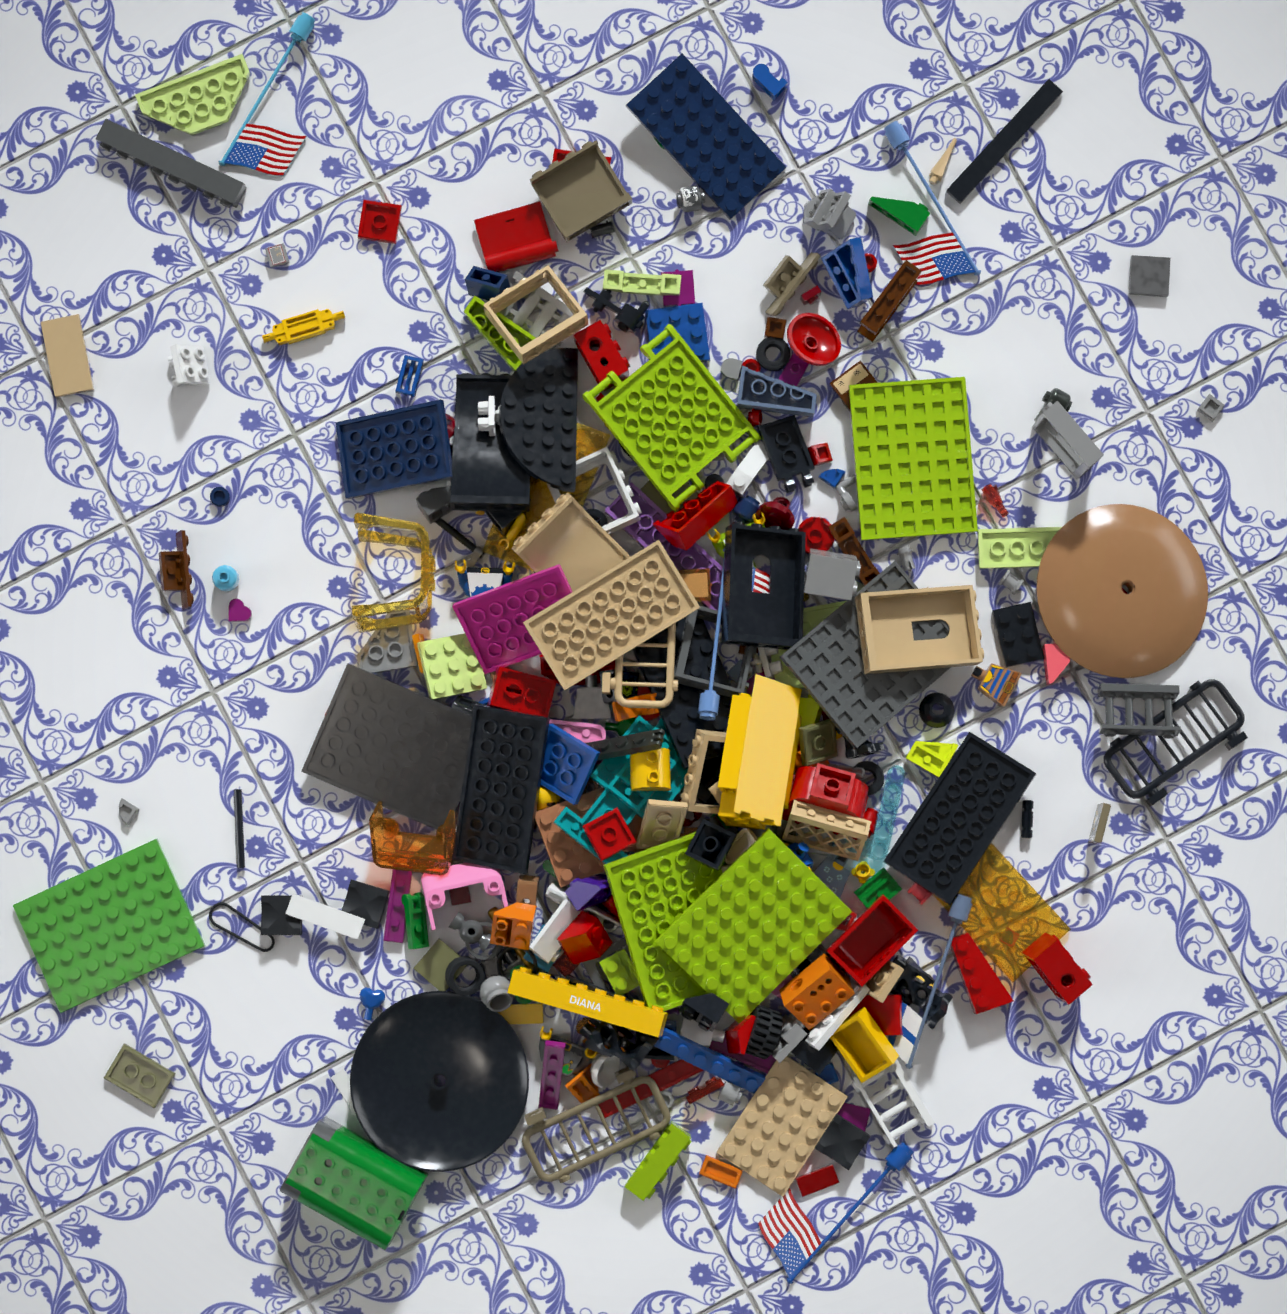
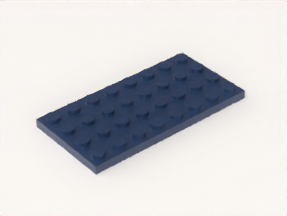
[626,53,787,220]

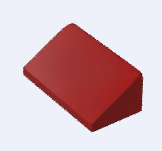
[795,1164,839,1197]

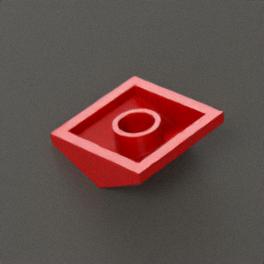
[725,1015,756,1055]

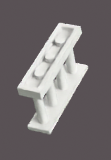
[851,1059,935,1147]

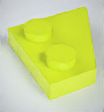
[906,741,958,778]

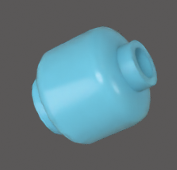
[212,565,239,592]

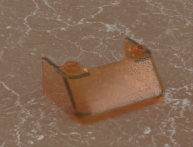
[369,801,456,875]

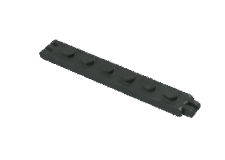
[585,729,665,761]

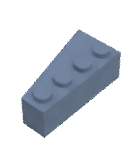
[737,366,817,417]

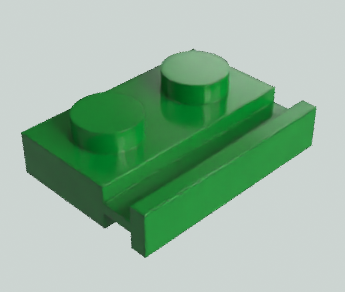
[853,867,902,909]

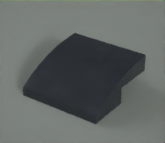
[791,1027,838,1075]

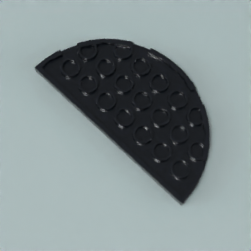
[499,348,578,493]

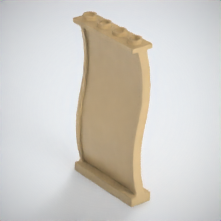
[512,493,631,592]

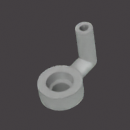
[836,474,858,512]

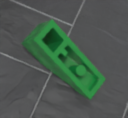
[868,196,930,236]

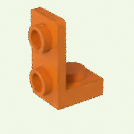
[612,693,659,721]

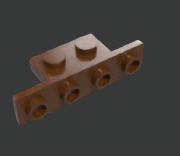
[158,530,194,610]

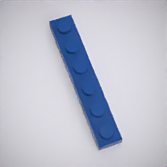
[654,1027,765,1094]

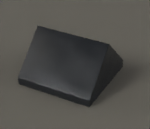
[685,819,737,871]

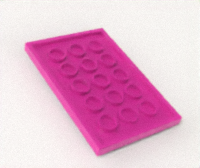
[452,564,573,674]

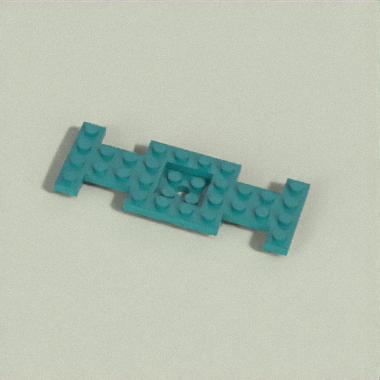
[553,716,688,864]

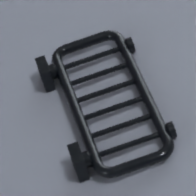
[1103,679,1248,807]

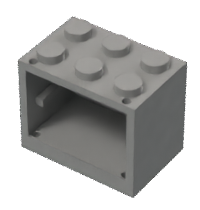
[804,549,861,600]

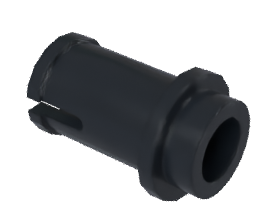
[590,220,615,238]

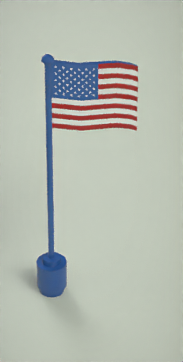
[758,1142,914,1284]

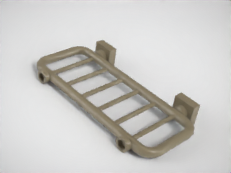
[522,1067,671,1183]

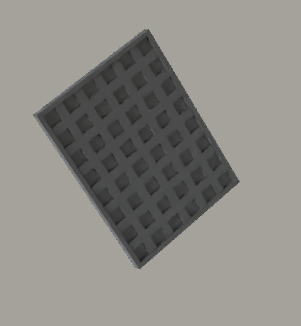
[780,560,951,749]

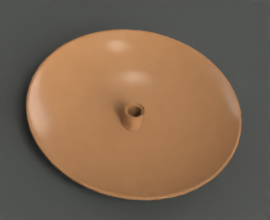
[1036,504,1208,678]

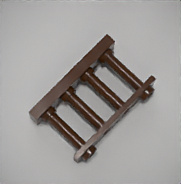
[857,260,922,343]

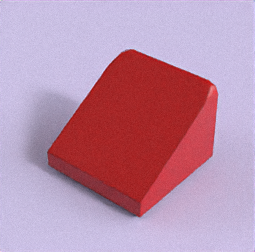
[807,443,833,467]

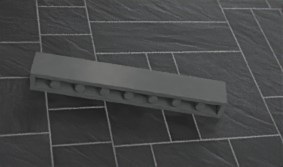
[96,119,246,208]

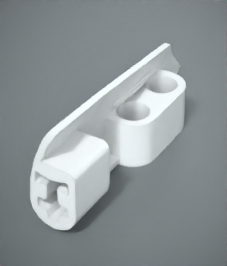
[545,881,622,932]

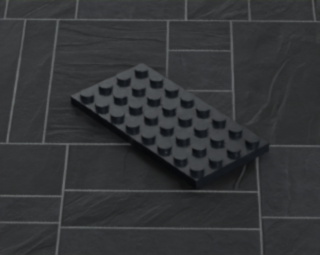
[632,617,732,770]
[452,704,550,874]
[883,732,1036,905]

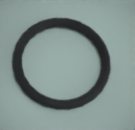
[497,947,538,981]

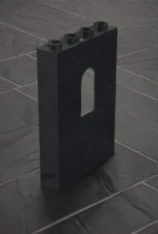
[721,522,806,650]

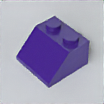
[565,874,612,911]

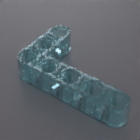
[832,765,905,860]

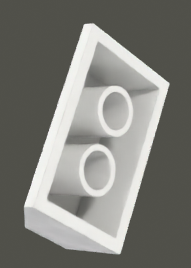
[529,899,580,964]

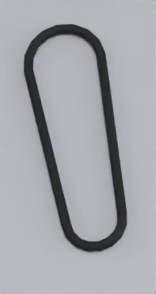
[209,902,275,952]

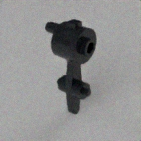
[583,287,649,333]

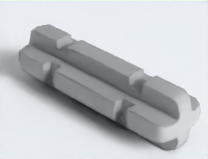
[828,764,865,779]

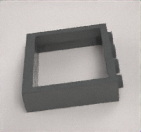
[674,606,757,698]

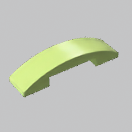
[603,270,681,295]

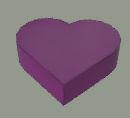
[229,599,252,622]

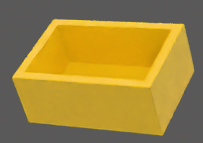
[830,1007,899,1083]

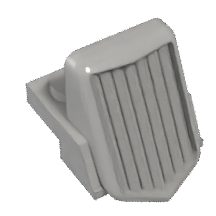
[803,189,856,239]

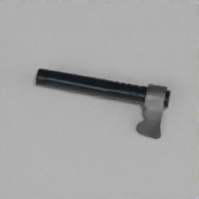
[435,518,486,567]

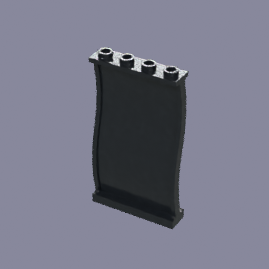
[450,373,531,512]

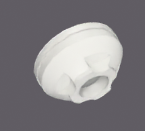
[590,1055,620,1088]

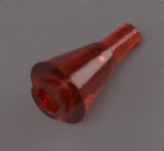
[980,483,1009,517]

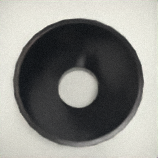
[919,692,955,728]

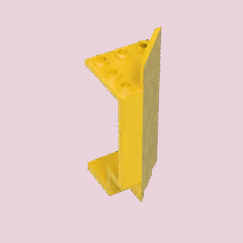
[718,674,802,830]

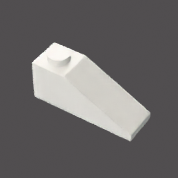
[726,440,769,497]

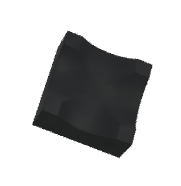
[341,880,390,929]
[261,895,303,935]
[815,1114,870,1170]

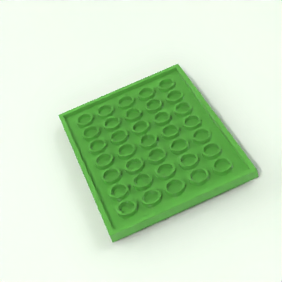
[13,839,206,1013]

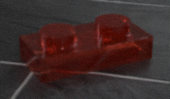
[686,1076,724,1104]

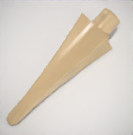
[929,138,957,185]

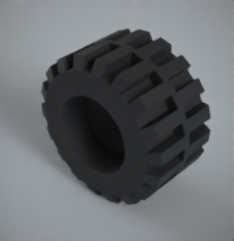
[745,1005,783,1059]

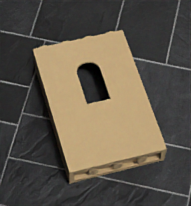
[855,585,984,674]

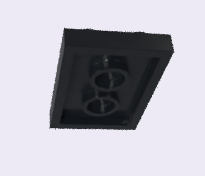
[992,602,1044,668]

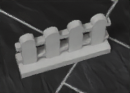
[499,271,573,349]

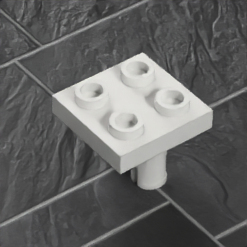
[168,344,210,387]

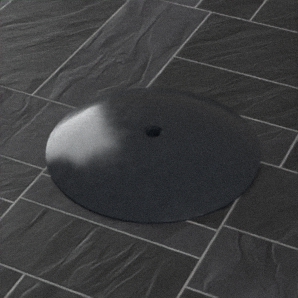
[350,991,529,1172]

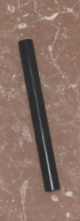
[234,789,245,868]

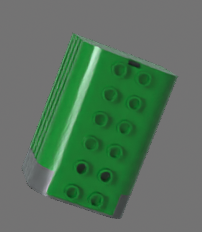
[280,1116,429,1250]

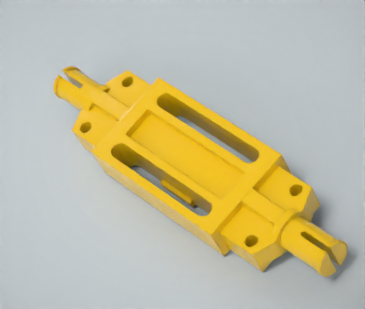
[262,309,345,346]

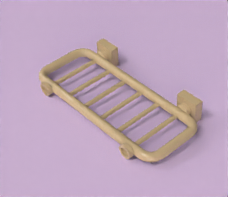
[602,623,678,709]

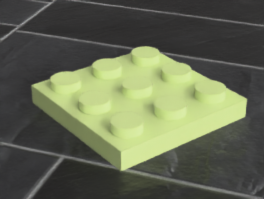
[417,633,487,700]

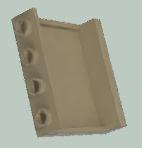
[530,140,632,243]

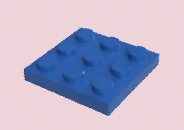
[645,303,710,362]
[541,723,600,805]

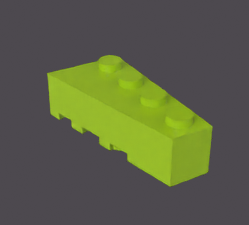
[464,296,536,372]
[624,1121,691,1201]

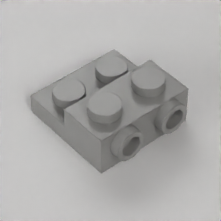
[771,1013,807,1063]

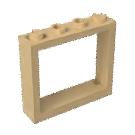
[483,265,589,365]
[680,729,726,814]

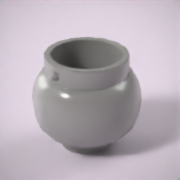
[480,976,513,1012]

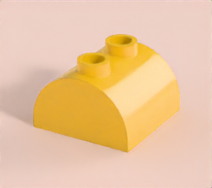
[630,748,671,791]

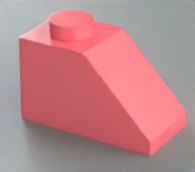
[1042,643,1070,685]

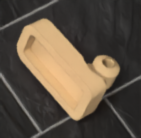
[724,828,758,864]

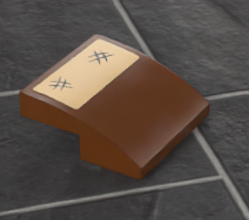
[829,360,878,413]

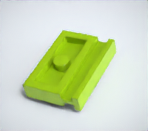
[599,948,640,995]

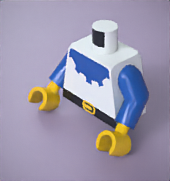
[455,560,516,597]

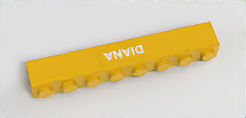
[507,967,668,1037]

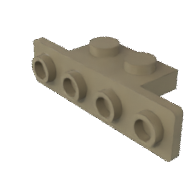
[763,252,821,316]

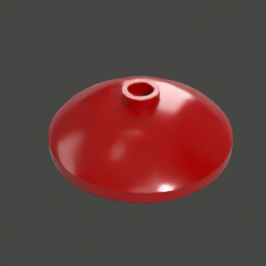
[787,313,841,366]

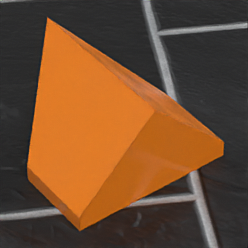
[565,1063,600,1103]

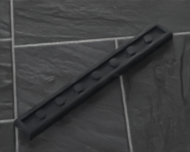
[946,79,1063,204]

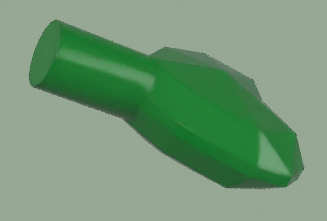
[605,717,636,736]

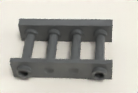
[1098,683,1181,739]

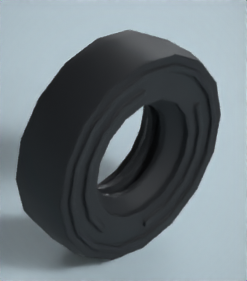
[756,337,790,371]
[854,761,884,796]

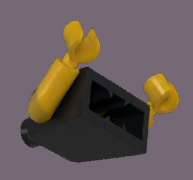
[476,499,531,550]

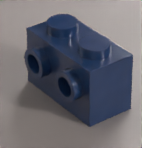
[465,266,510,301]

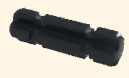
[1021,800,1034,839]

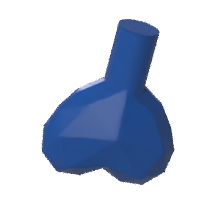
[359,987,385,1021]

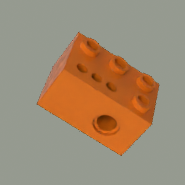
[779,953,855,1031]

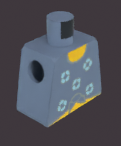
[813,855,850,899]

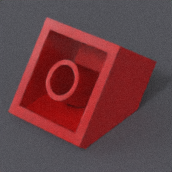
[557,911,613,964]

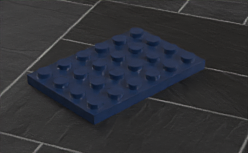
[335,399,452,499]

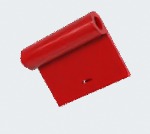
[474,201,559,272]

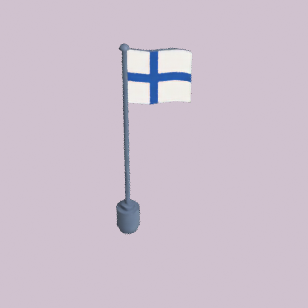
[885,894,973,1069]

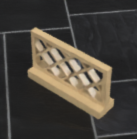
[782,800,871,861]

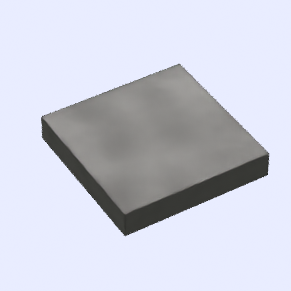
[1129,255,1171,297]

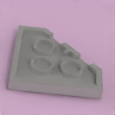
[357,608,418,673]

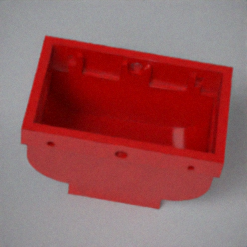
[782,763,869,840]
[826,894,918,987]

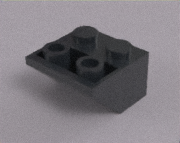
[679,993,729,1032]

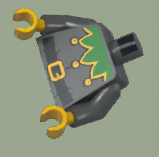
[539,1026,598,1077]

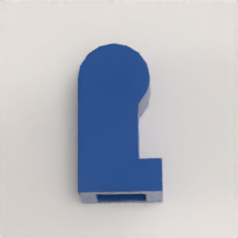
[752,64,788,100]

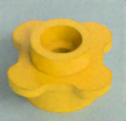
[851,861,875,884]

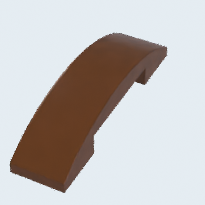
[828,517,879,586]

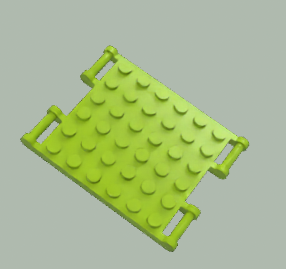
[582,324,761,511]

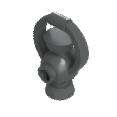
[448,911,504,960]

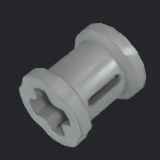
[998,570,1024,595]

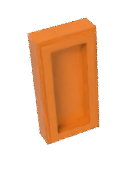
[699,1155,743,1189]

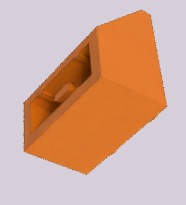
[490,902,536,950]

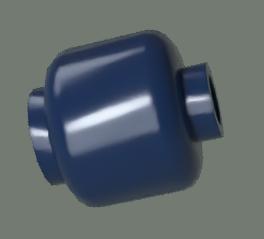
[732,495,760,525]

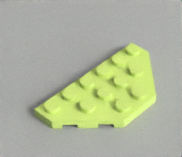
[135,54,250,135]

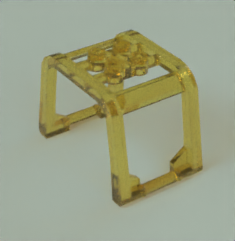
[352,513,436,633]

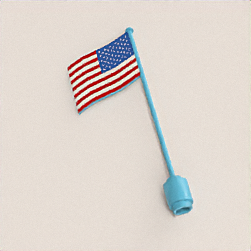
[219,12,316,176]

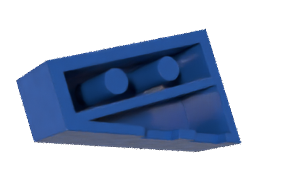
[821,237,873,309]

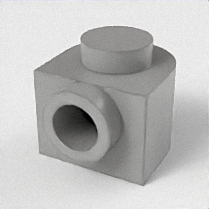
[718,1081,742,1105]

